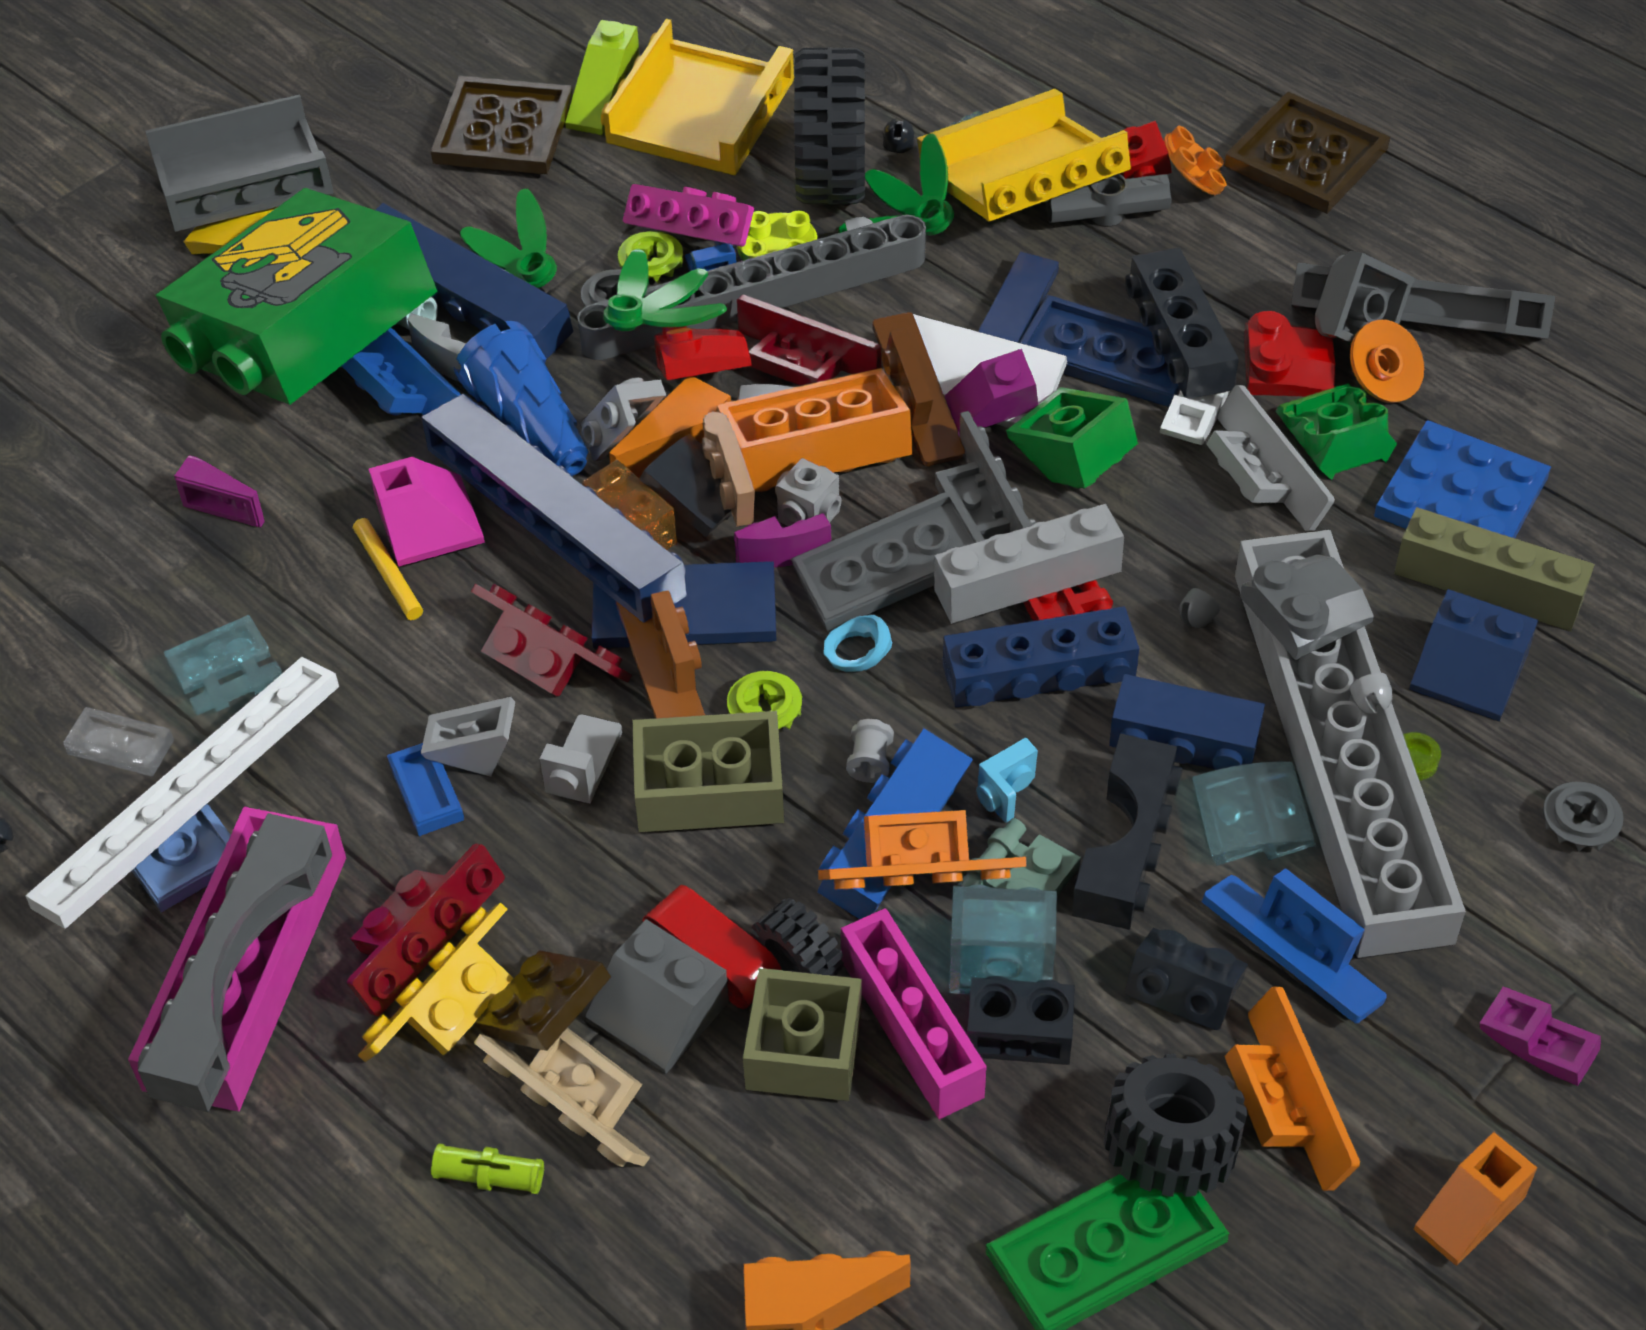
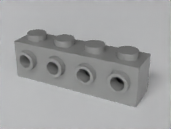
[934,504,1124,624]

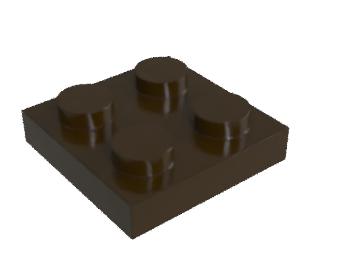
[475,950,611,1051]

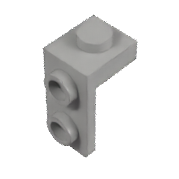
[540,714,622,804]

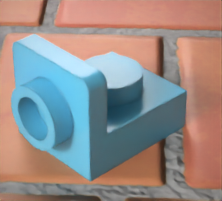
[976,738,1038,823]

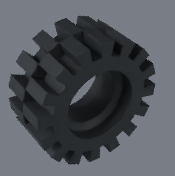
[751,898,844,976]

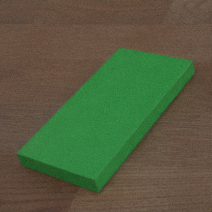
[986,1174,1229,1330]

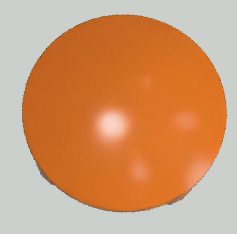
[1164,126,1227,195]

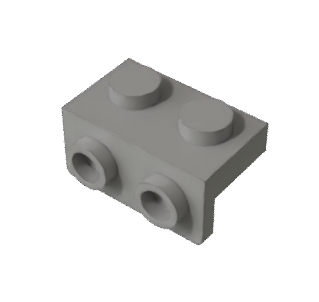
[581,378,666,461]

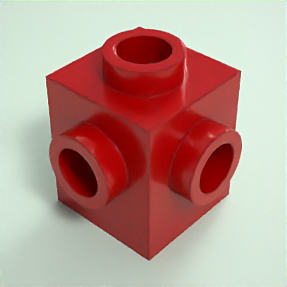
[1119,120,1172,179]

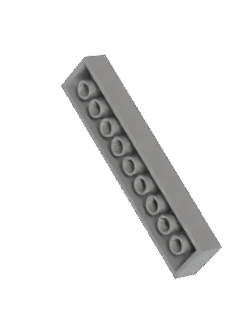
[1235,530,1466,958]

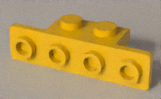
[358,902,513,1062]

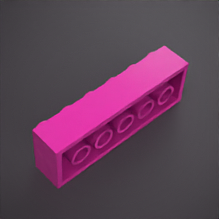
[128,807,346,1112]

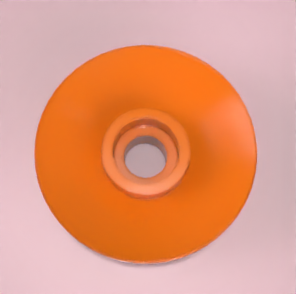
[1350,320,1424,403]

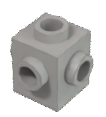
[775,458,842,526]

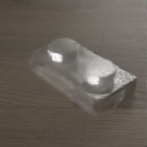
[63,707,174,777]

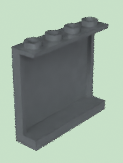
[145,94,334,232]

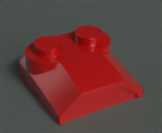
[1244,311,1335,397]
[654,326,752,380]

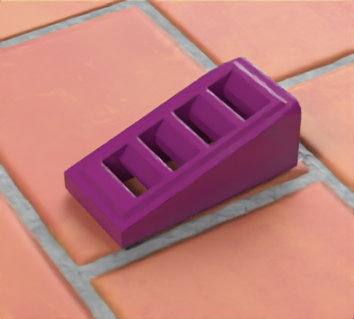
[174,455,265,528]

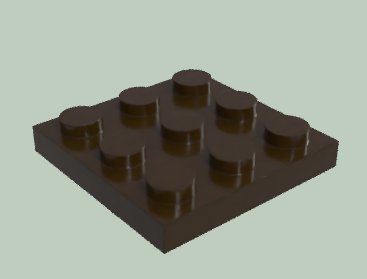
[431,76,573,175]
[1224,91,1390,214]

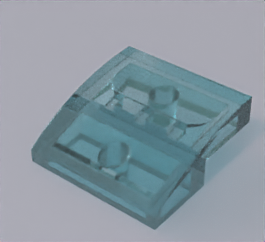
[1192,762,1316,866]

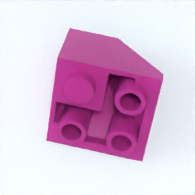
[369,457,485,567]

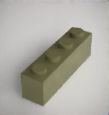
[1394,507,1595,632]

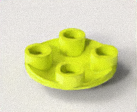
[737,210,817,261]

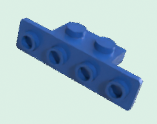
[342,328,461,415]
[1202,868,1387,1023]

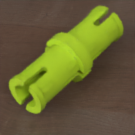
[431,1144,544,1194]

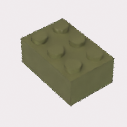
[633,711,784,832]

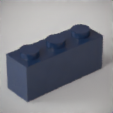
[1109,674,1265,777]

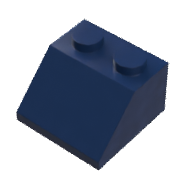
[1409,589,1538,722]

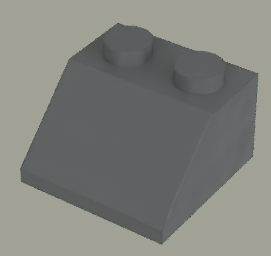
[585,919,729,1075]

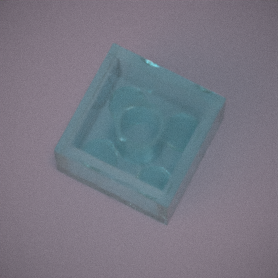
[949,885,1057,994]

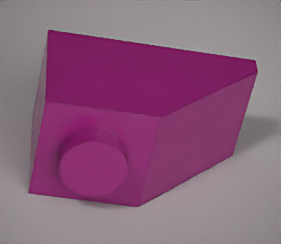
[944,348,1038,436]

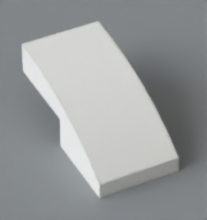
[1160,390,1228,445]

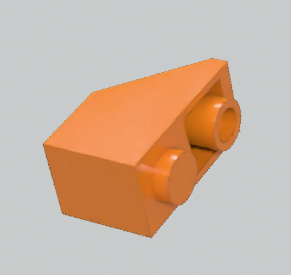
[1414,1132,1538,1266]

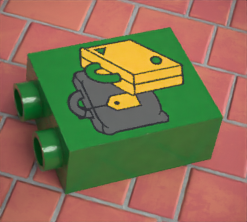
[156,188,437,405]

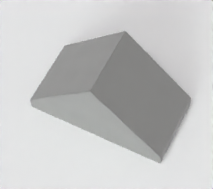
[421,697,515,777]

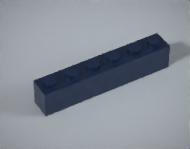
[376,203,574,360]

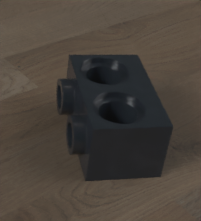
[967,976,1075,1065]

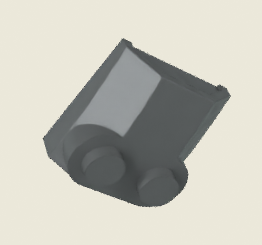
[1315,251,1416,345]
[1240,555,1374,660]

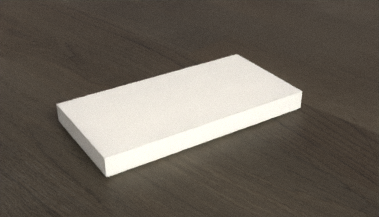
[883,314,1067,428]

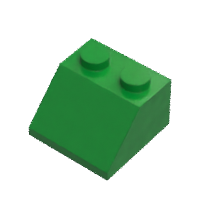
[1006,387,1138,489]

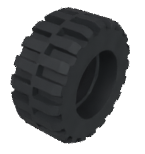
[794,48,865,204]

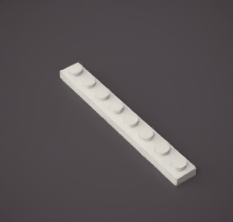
[26,657,339,929]

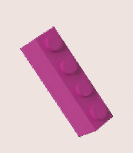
[841,908,987,1119]

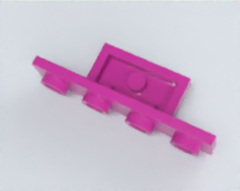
[623,184,754,247]

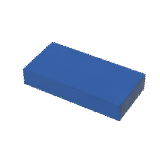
[387,743,464,836]

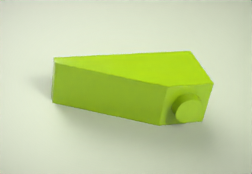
[565,20,640,135]

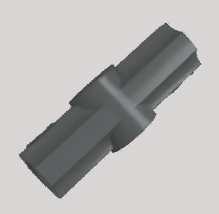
[1045,174,1171,226]

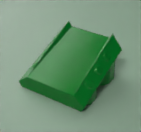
[1276,383,1397,480]

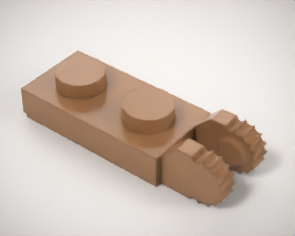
[702,411,755,527]

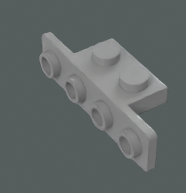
[1206,385,1334,531]

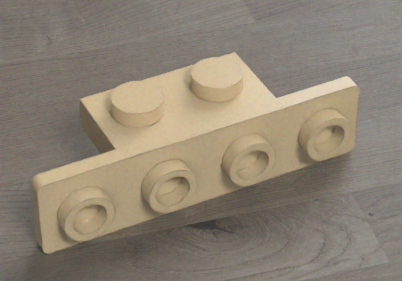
[474,1028,650,1167]

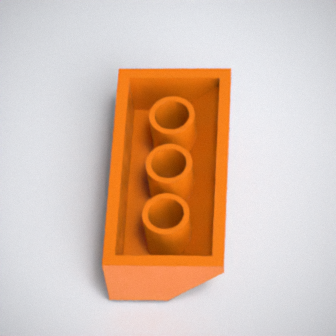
[717,368,912,492]

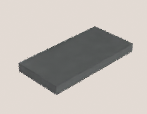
[791,488,985,632]

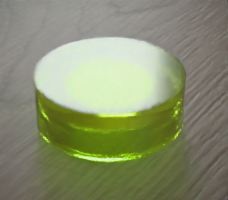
[1403,732,1441,781]

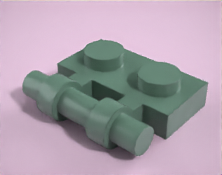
[956,818,1081,936]

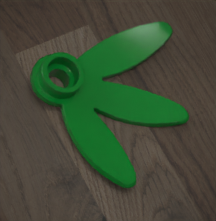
[838,133,954,235]
[460,188,557,288]
[603,249,727,331]

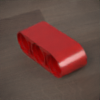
[643,885,782,1009]

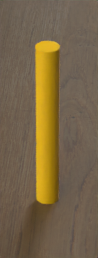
[353,518,423,620]

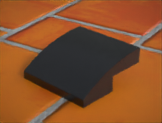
[639,433,732,537]

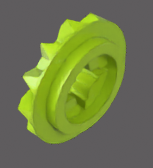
[618,231,683,282]
[727,671,802,730]

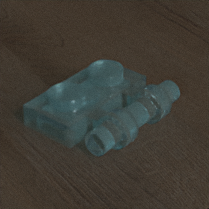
[164,615,282,716]

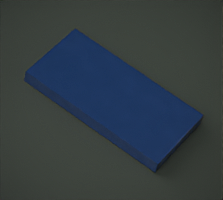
[1019,295,1180,407]
[592,561,777,648]

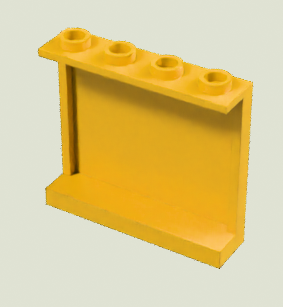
[601,19,794,175]
[917,89,1131,222]

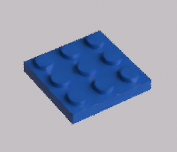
[1374,420,1551,538]

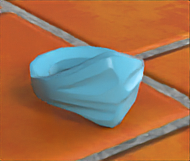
[824,615,892,672]

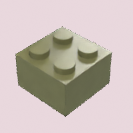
[743,968,862,1101]

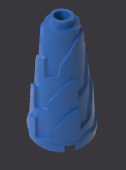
[454,321,589,476]

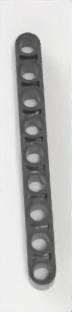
[577,215,926,360]

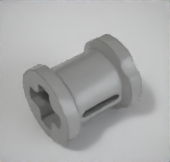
[846,719,894,783]

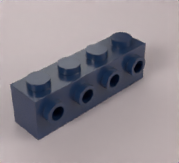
[943,606,1140,708]

